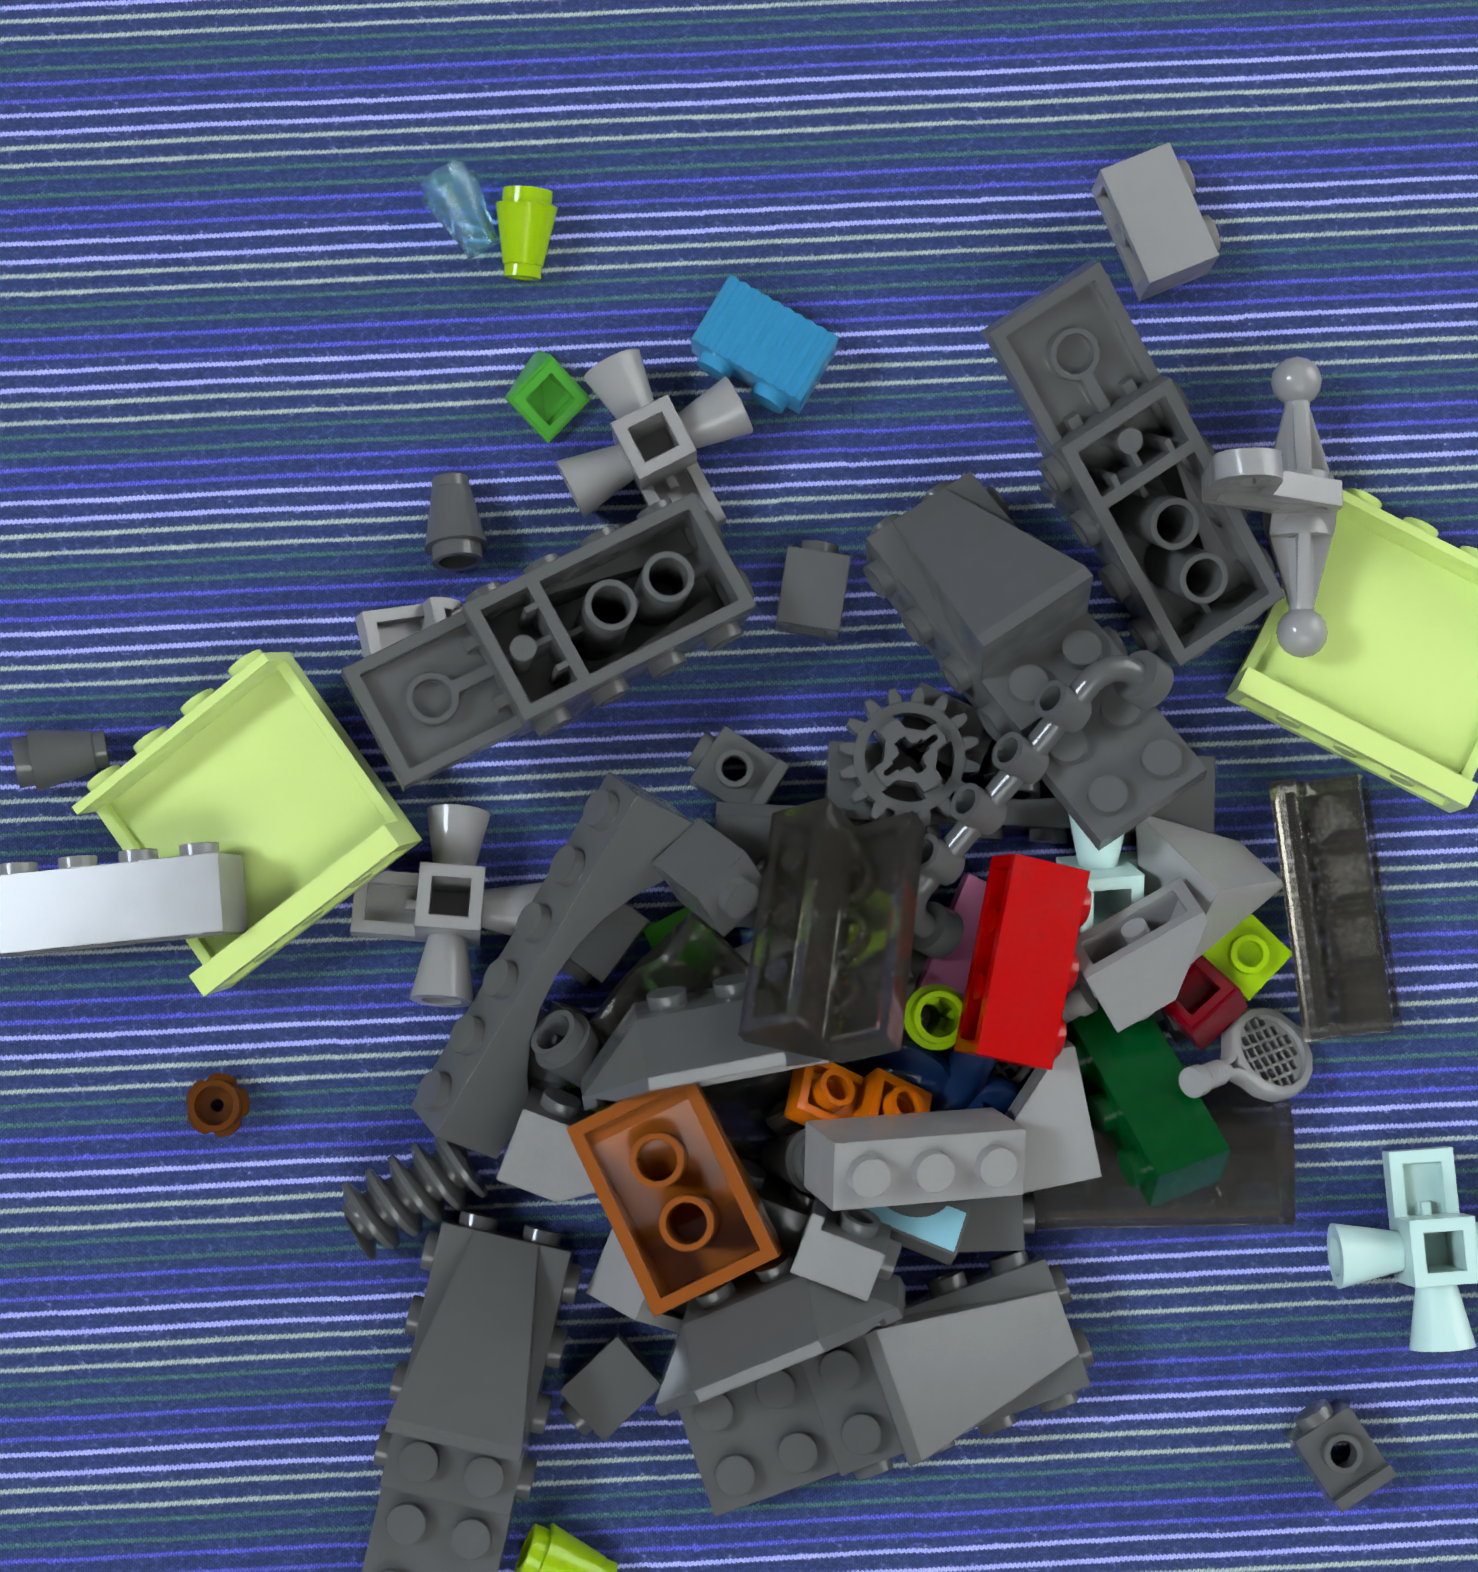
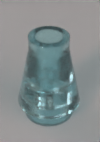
[419,159,500,259]

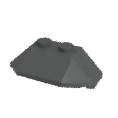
[581,973,851,1111]
[655,1249,906,1416]

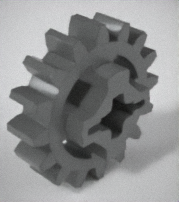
[837,687,980,830]

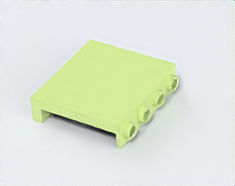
[1225,488,1478,813]
[72,649,422,997]

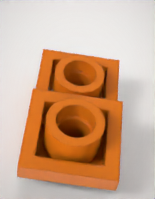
[784,1062,932,1126]

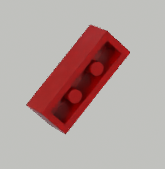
[954,853,1092,1070]

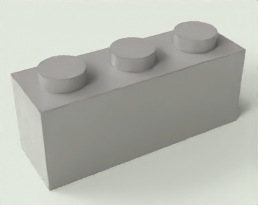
[804,1107,1026,1211]

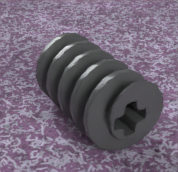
[341,1134,488,1261]

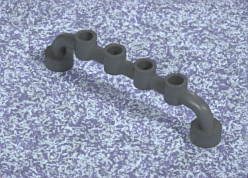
[900,650,1174,960]

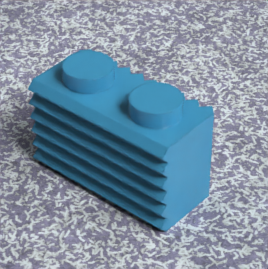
[691,275,839,414]

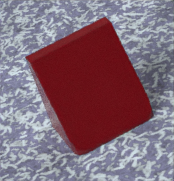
[1161,955,1247,1050]

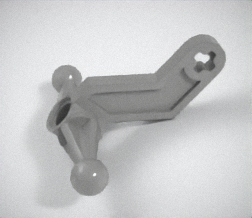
[1201,356,1343,658]

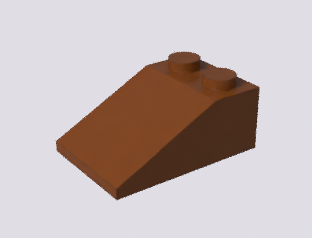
[566,1082,785,1317]

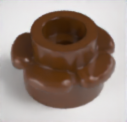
[186,1073,250,1137]

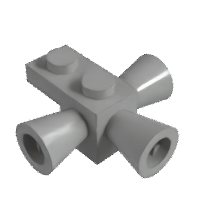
[556,348,753,526]
[350,804,543,1007]

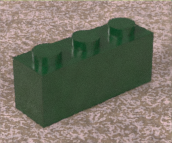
[1066,1002,1231,1208]

